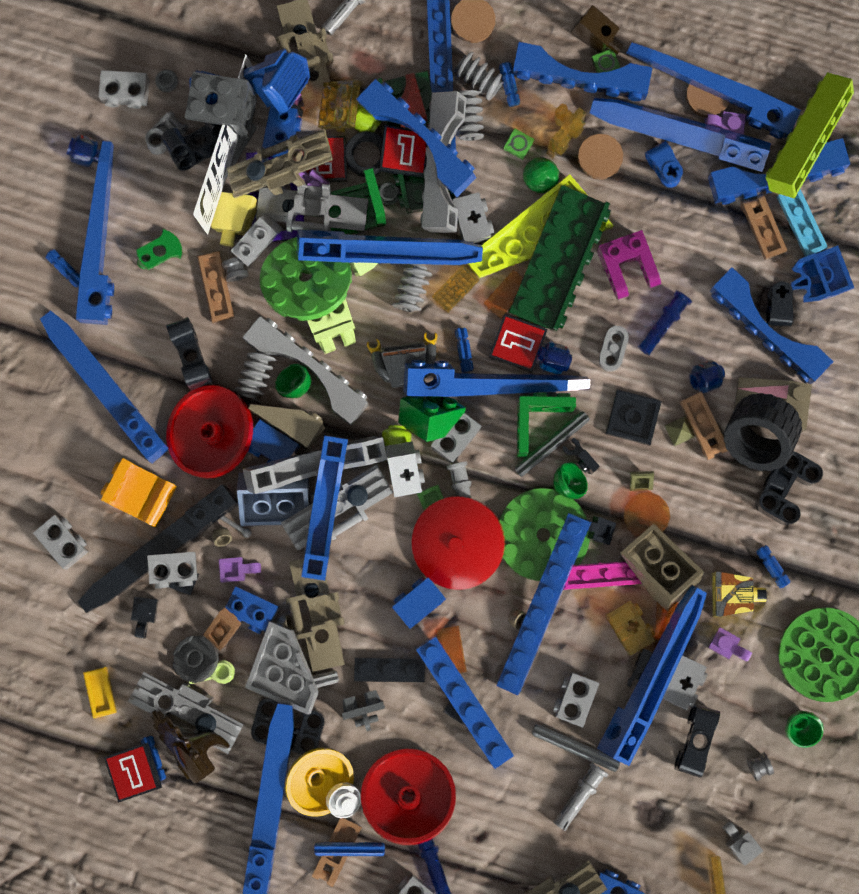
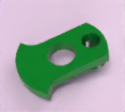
[136,229,182,270]

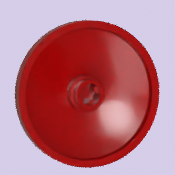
[166,385,253,478]
[412,496,505,590]
[361,749,456,845]

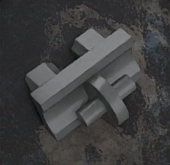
[342,690,385,731]

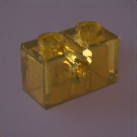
[605,600,655,656]

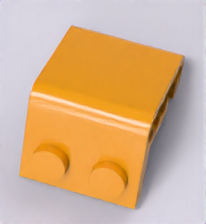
[101,458,177,527]

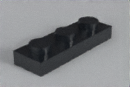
[354,658,425,682]

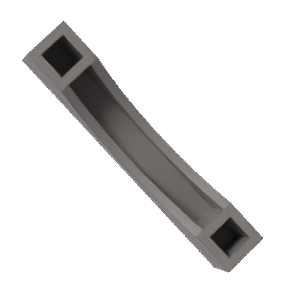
[420,91,467,233]
[242,316,368,426]
[243,436,387,494]

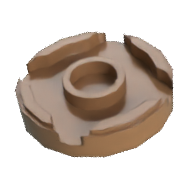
[451,0,496,43]
[686,72,730,117]
[578,134,623,180]

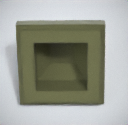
[664,416,695,446]
[629,470,654,491]

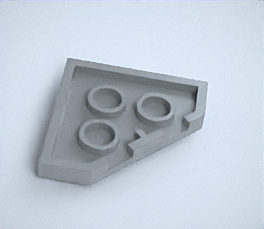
[245,621,319,714]

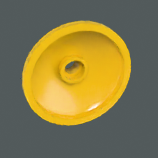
[285,748,354,816]

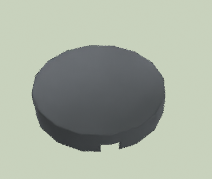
[172,636,219,683]

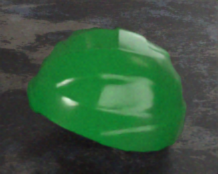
[523,157,560,193]
[275,364,311,399]
[553,463,588,499]
[785,711,824,748]

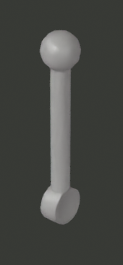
[221,516,251,538]

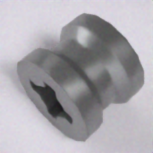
[222,257,249,282]
[746,752,774,781]

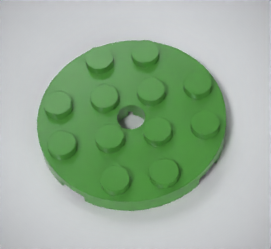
[260,237,352,321]
[499,488,590,581]
[778,608,859,702]

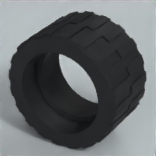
[723,393,802,471]

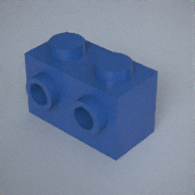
[262,105,302,158]
[248,420,300,463]
[392,577,446,629]
[225,586,279,634]

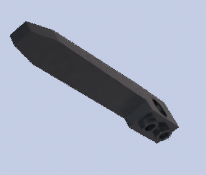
[78,484,238,613]

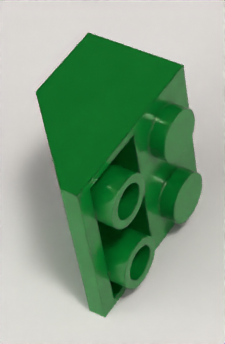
[398,396,466,442]

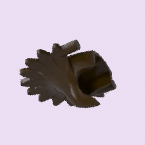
[150,710,230,784]

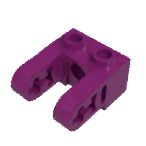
[597,230,661,300]

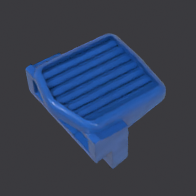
[244,49,310,114]

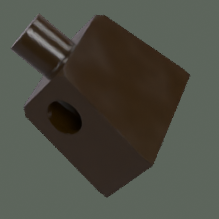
[571,5,625,54]

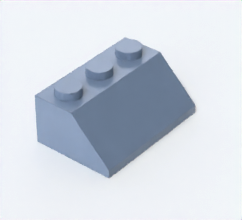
[237,472,310,526]

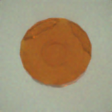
[623,492,670,537]

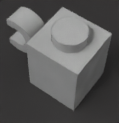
[722,821,763,866]

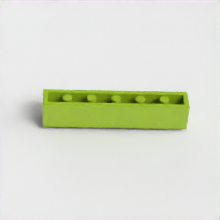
[766,72,854,199]

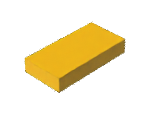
[83,667,117,718]

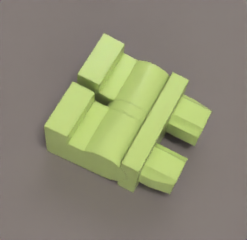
[307,299,356,354]

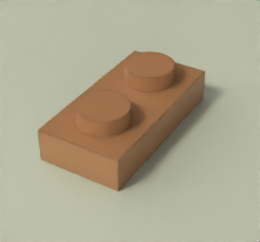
[203,608,242,650]

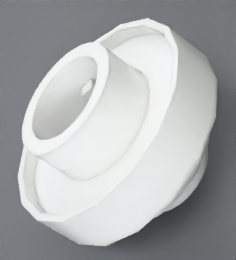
[326,782,361,818]

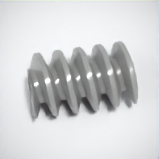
[454,51,504,101]
[455,90,484,141]
[392,264,432,312]
[234,352,276,403]

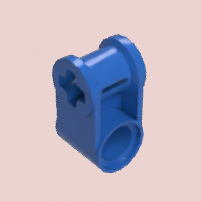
[645,141,683,188]

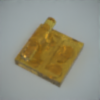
[318,80,361,132]
[546,104,586,159]

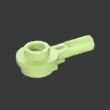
[189,660,235,684]

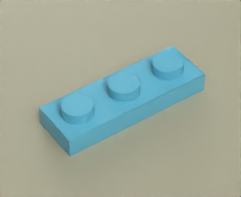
[777,189,828,257]

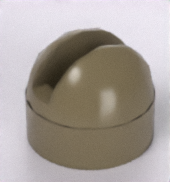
[212,526,232,547]
[508,609,527,630]
[275,615,294,631]

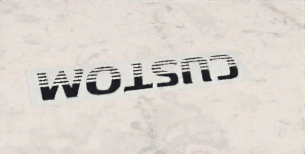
[193,54,252,235]

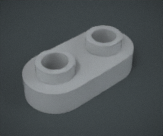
[599,326,629,372]

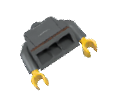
[367,332,438,397]

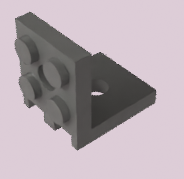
[185,72,258,139]

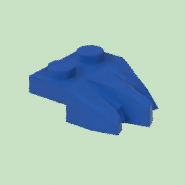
[791,245,855,302]

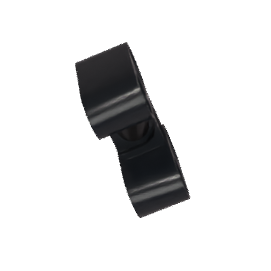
[161,122,222,171]
[166,317,213,391]
[755,451,823,526]
[251,698,325,755]
[674,704,720,778]

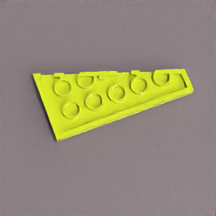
[467,175,614,278]

